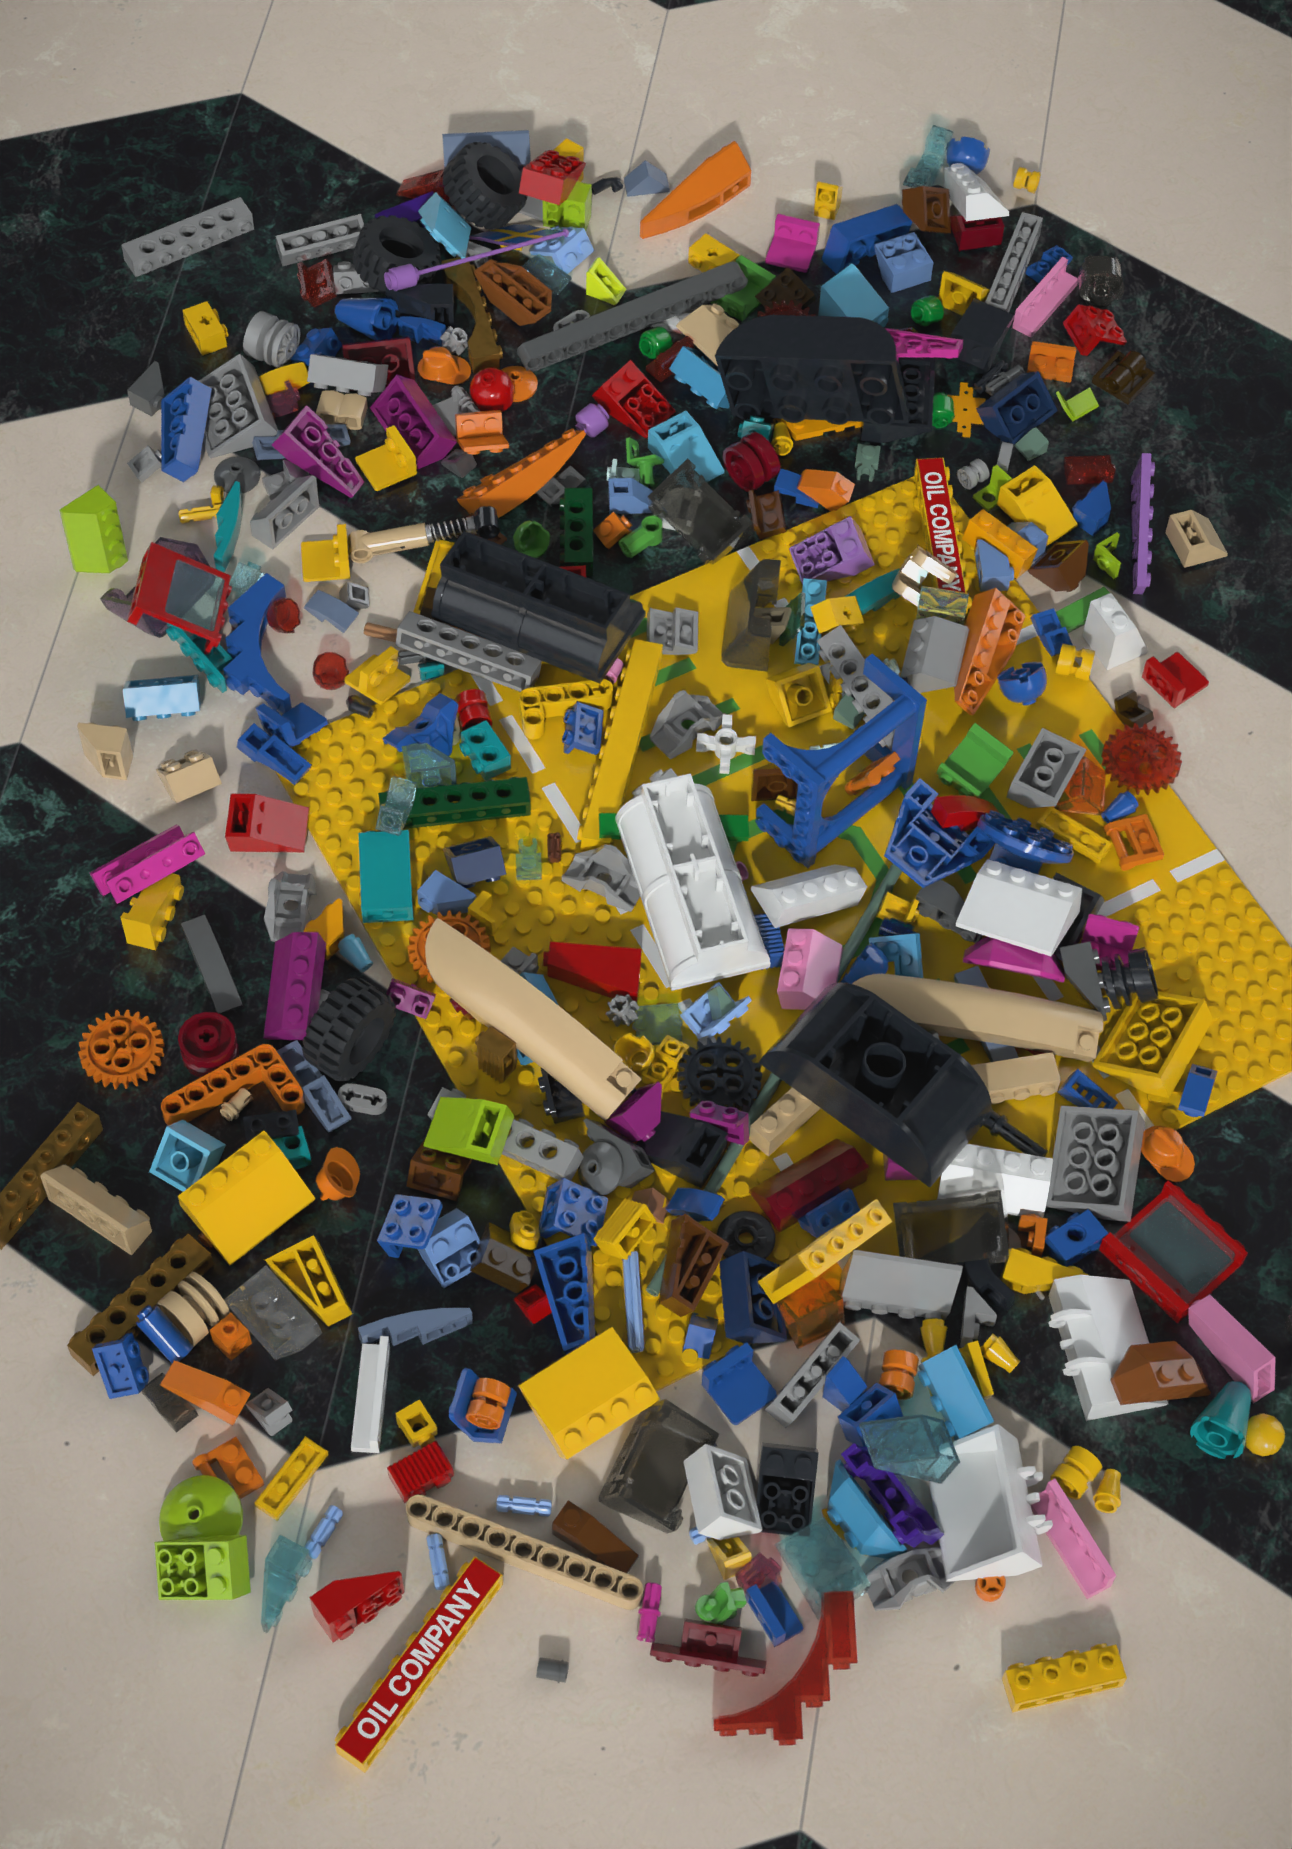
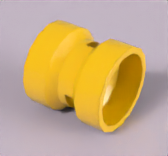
[1013,167,1041,193]

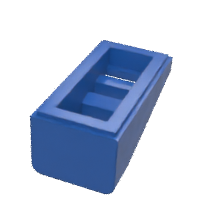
[1058,1069,1118,1109]

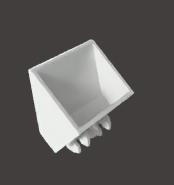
[1048,1275,1168,1421]
[924,1424,1053,1582]

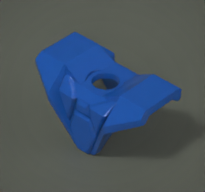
[383,693,459,762]

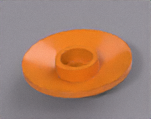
[502,366,538,402]

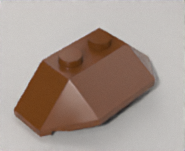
[474,259,552,326]
[1111,1341,1211,1405]

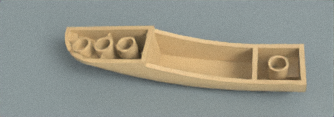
[852,974,1103,1062]

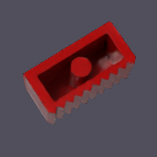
[387,1441,454,1504]

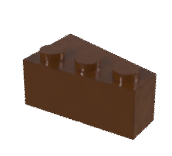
[659,1214,729,1317]

